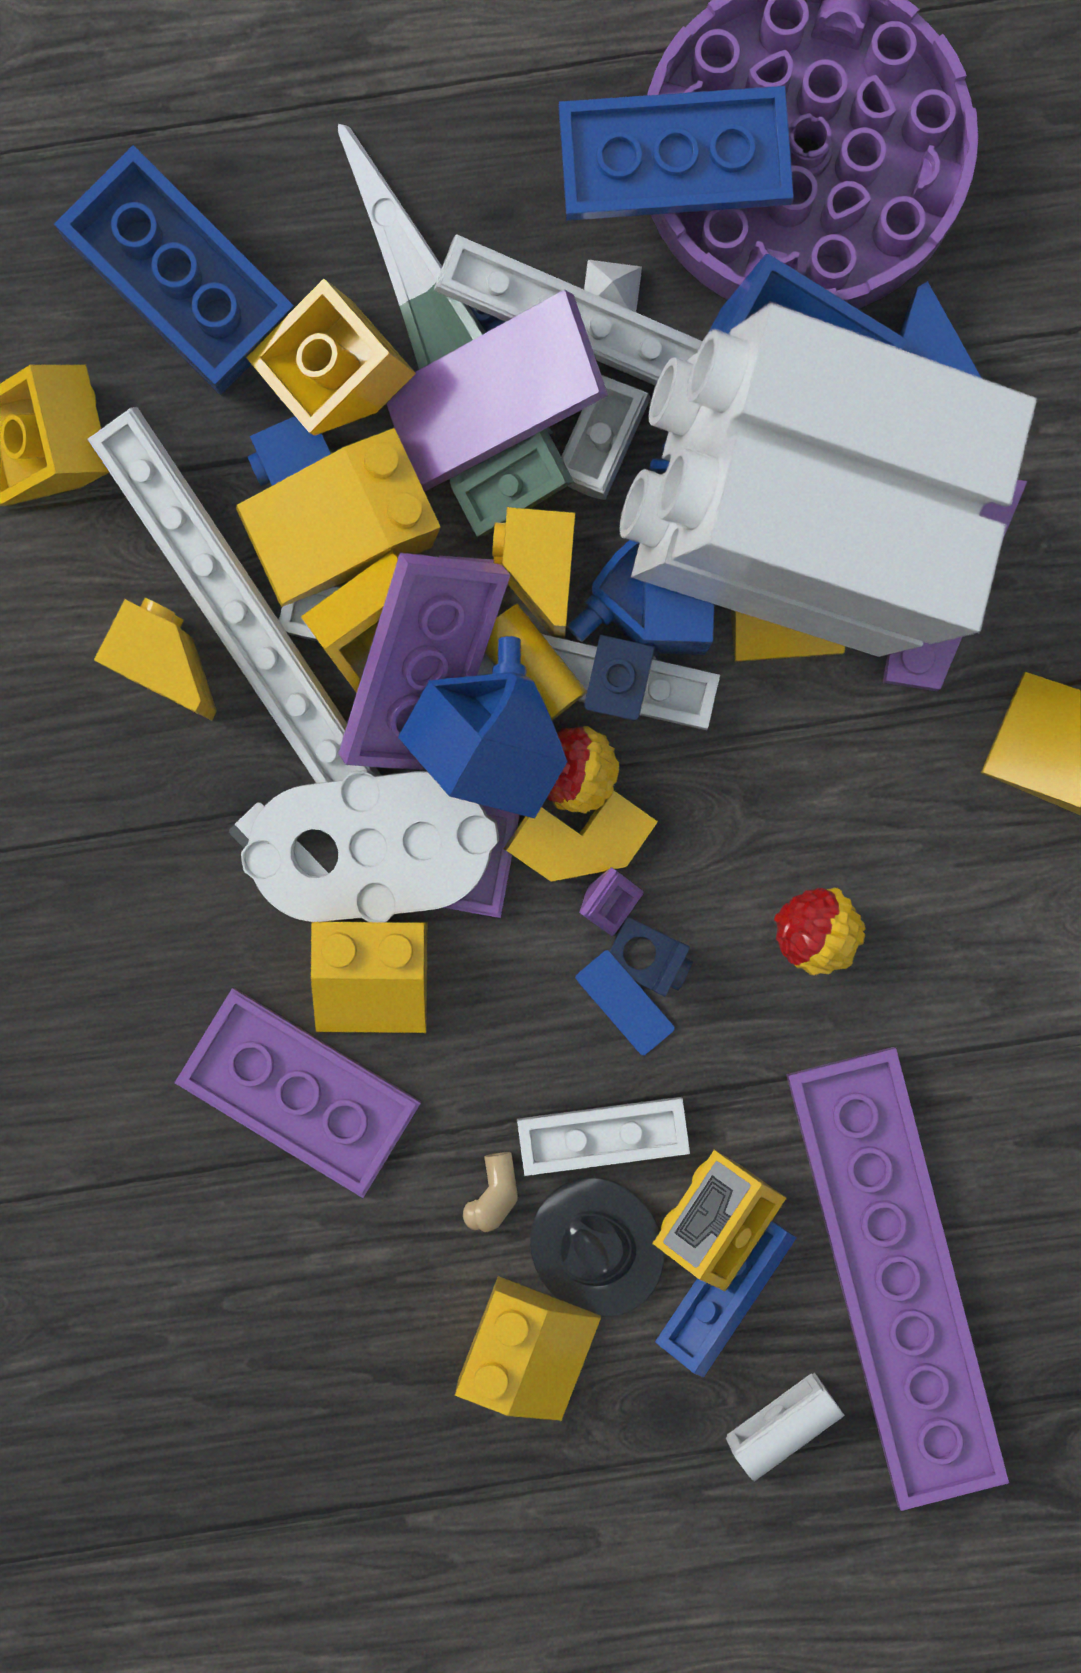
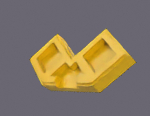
[503,791,658,882]

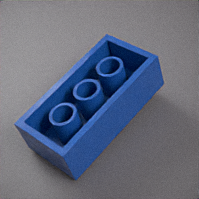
[54,145,294,395]

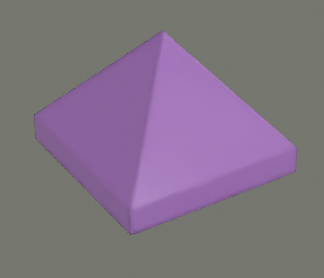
[579,867,644,937]

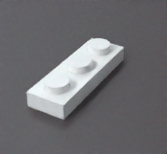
[517,1097,690,1176]

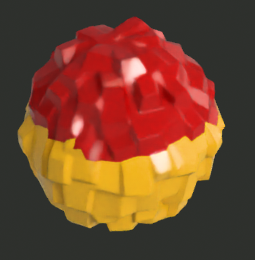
[547,726,619,813]
[774,888,866,976]

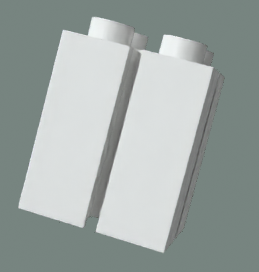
[620,303,1037,657]

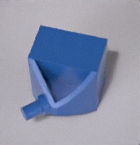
[567,540,714,655]
[398,636,567,818]

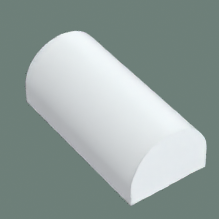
[561,375,650,500]
[726,1373,845,1482]

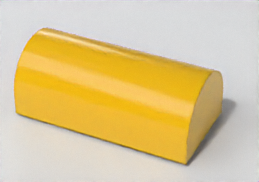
[485,604,587,721]

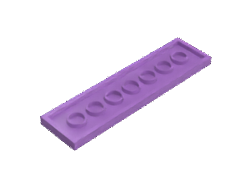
[786,1047,1009,1511]

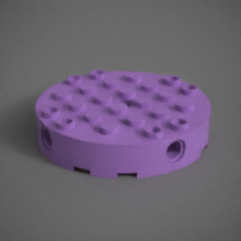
[648,0,978,309]

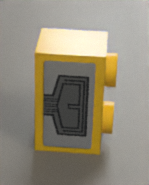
[652,1150,786,1291]

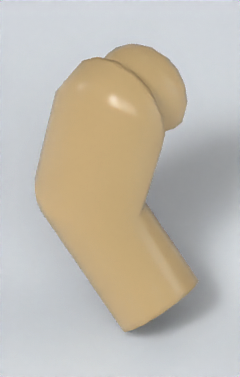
[463,1152,518,1232]

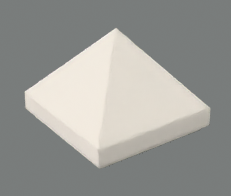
[584,260,642,312]

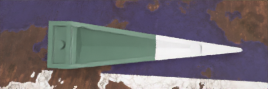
[338,124,574,537]

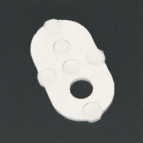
[241,770,499,922]

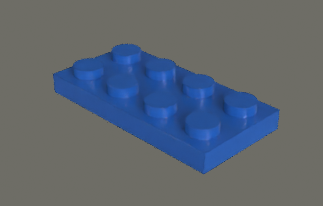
[559,86,794,221]

